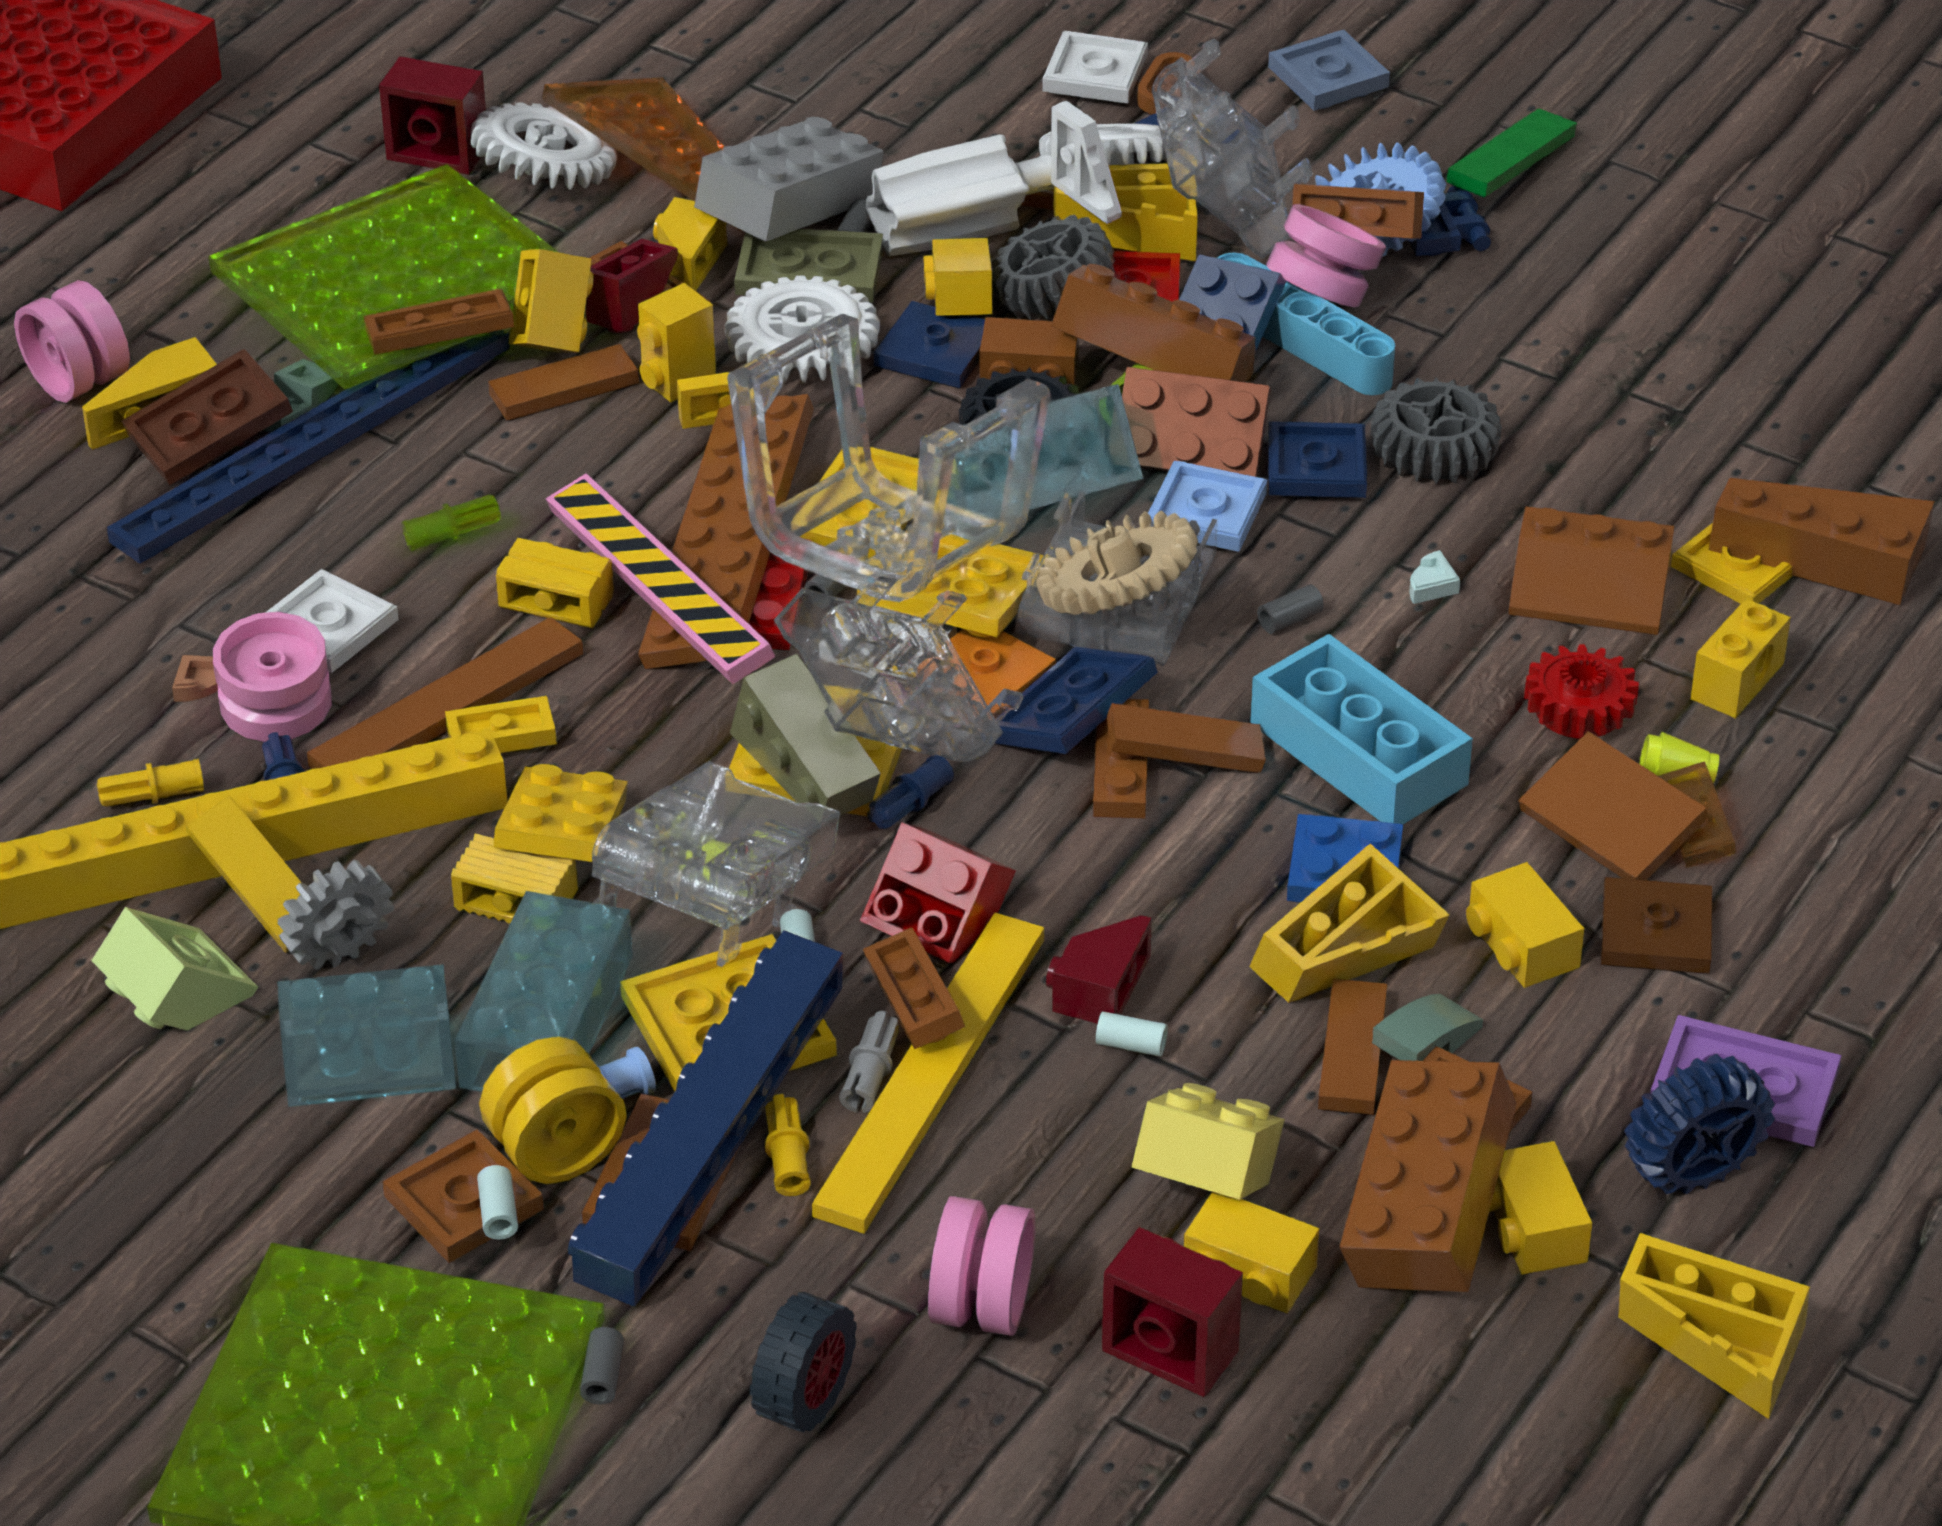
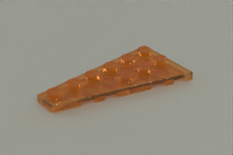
[542,77,743,231]

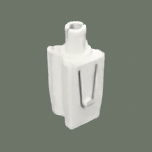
[866,134,1054,257]

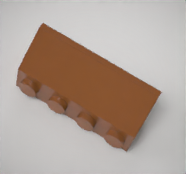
[1051,264,1256,382]

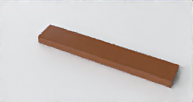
[307,617,583,769]

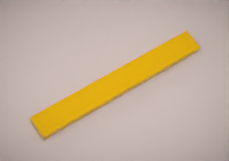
[812,912,1044,1234]

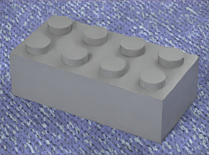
[694,117,884,241]

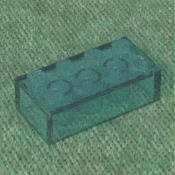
[921,384,1144,531]
[455,891,633,1092]

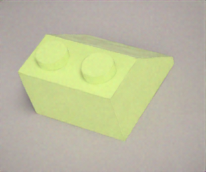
[91,907,258,1031]

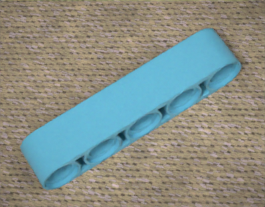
[1218,252,1395,395]

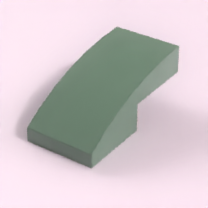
[263,359,341,433]
[1372,994,1483,1061]

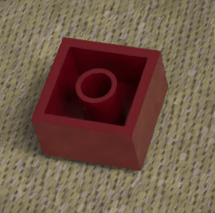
[379,56,486,175]
[1102,1227,1243,1397]

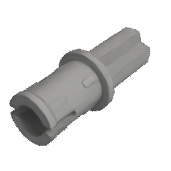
[839,1011,900,1113]

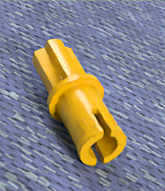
[97,759,204,807]
[765,1093,811,1197]

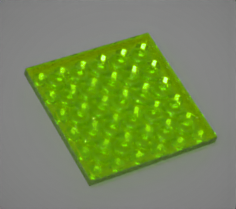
[208,164,558,390]
[147,1243,605,1526]

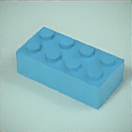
[1250,634,1473,824]

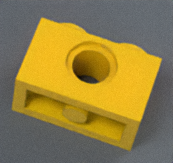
[1690,598,1791,718]

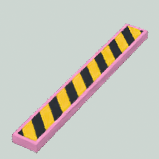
[546,473,775,684]

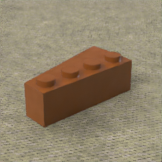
[1708,478,1935,605]

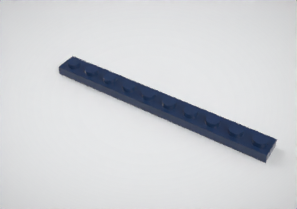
[107,330,510,564]

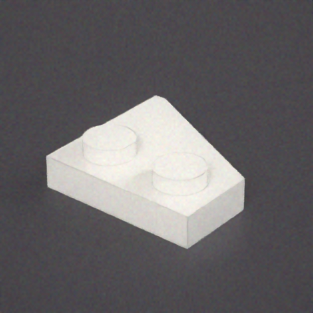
[1051,101,1122,224]

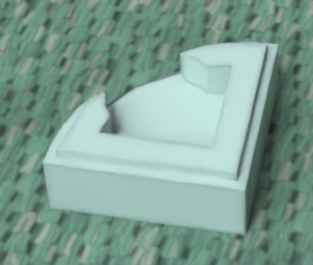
[1409,550,1460,604]

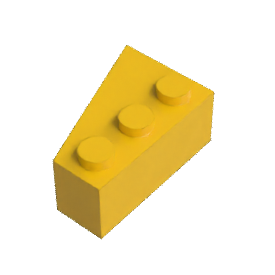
[1054,163,1198,261]
[1249,844,1450,1003]
[1618,1233,1810,1419]

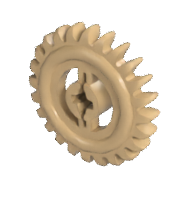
[1036,511,1198,615]

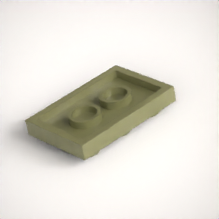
[734,229,883,303]

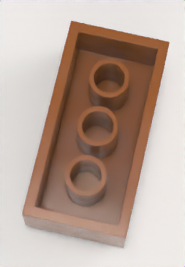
[1339,1060,1517,1292]

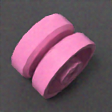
[1266,204,1386,307]
[14,280,130,403]
[213,612,332,742]
[928,1196,1035,1336]

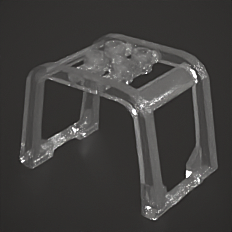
[727,314,1050,602]

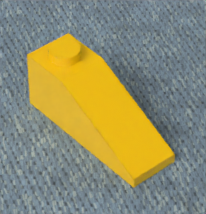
[82,337,217,450]

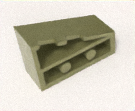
[730,654,881,825]

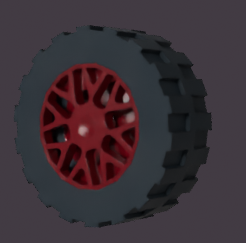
[750,1291,857,1433]

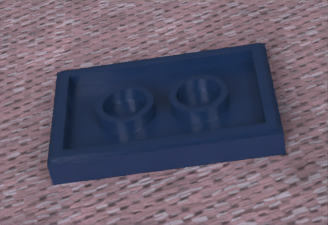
[984,646,1158,754]

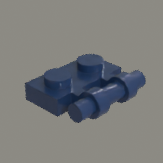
[1409,186,1491,256]

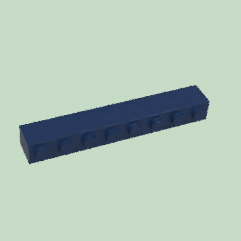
[568,930,843,1307]

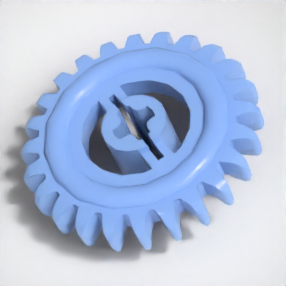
[1315,142,1446,257]

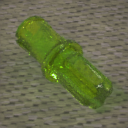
[401,495,501,552]

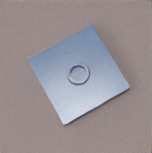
[1148,460,1267,552]

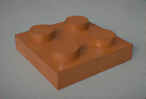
[383,1129,544,1263]

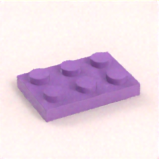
[1650,1015,1841,1147]

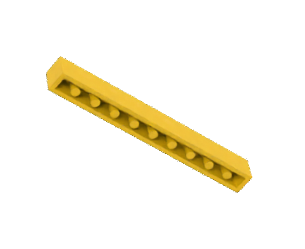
[0,728,507,929]

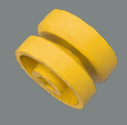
[479,1036,627,1184]

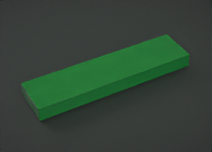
[1446,108,1577,198]

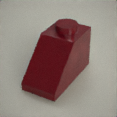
[585,238,678,333]
[1046,915,1152,1024]

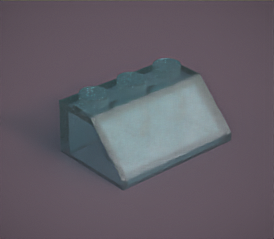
[277,964,456,1107]

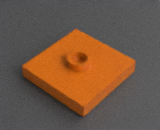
[913,629,1056,722]

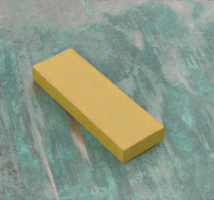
[186,795,302,953]

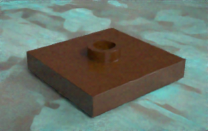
[1601,877,1712,974]

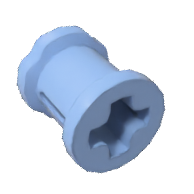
[597,1047,656,1099]

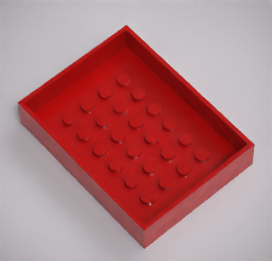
[0,0,222,211]

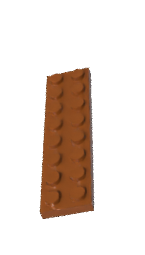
[638,394,814,669]

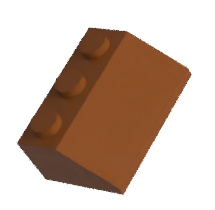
[1508,506,1675,635]

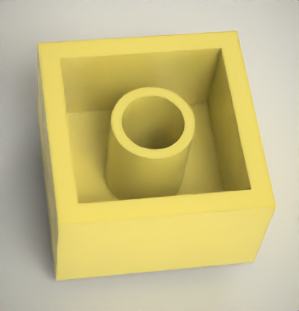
[1132,1083,1285,1200]

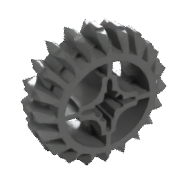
[991,215,1115,320]
[1370,377,1502,484]

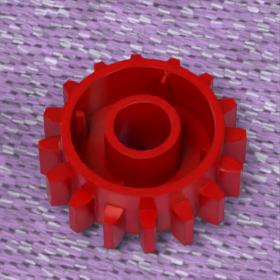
[1524,644,1639,739]

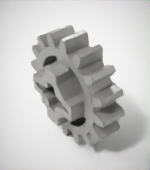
[277,860,394,969]

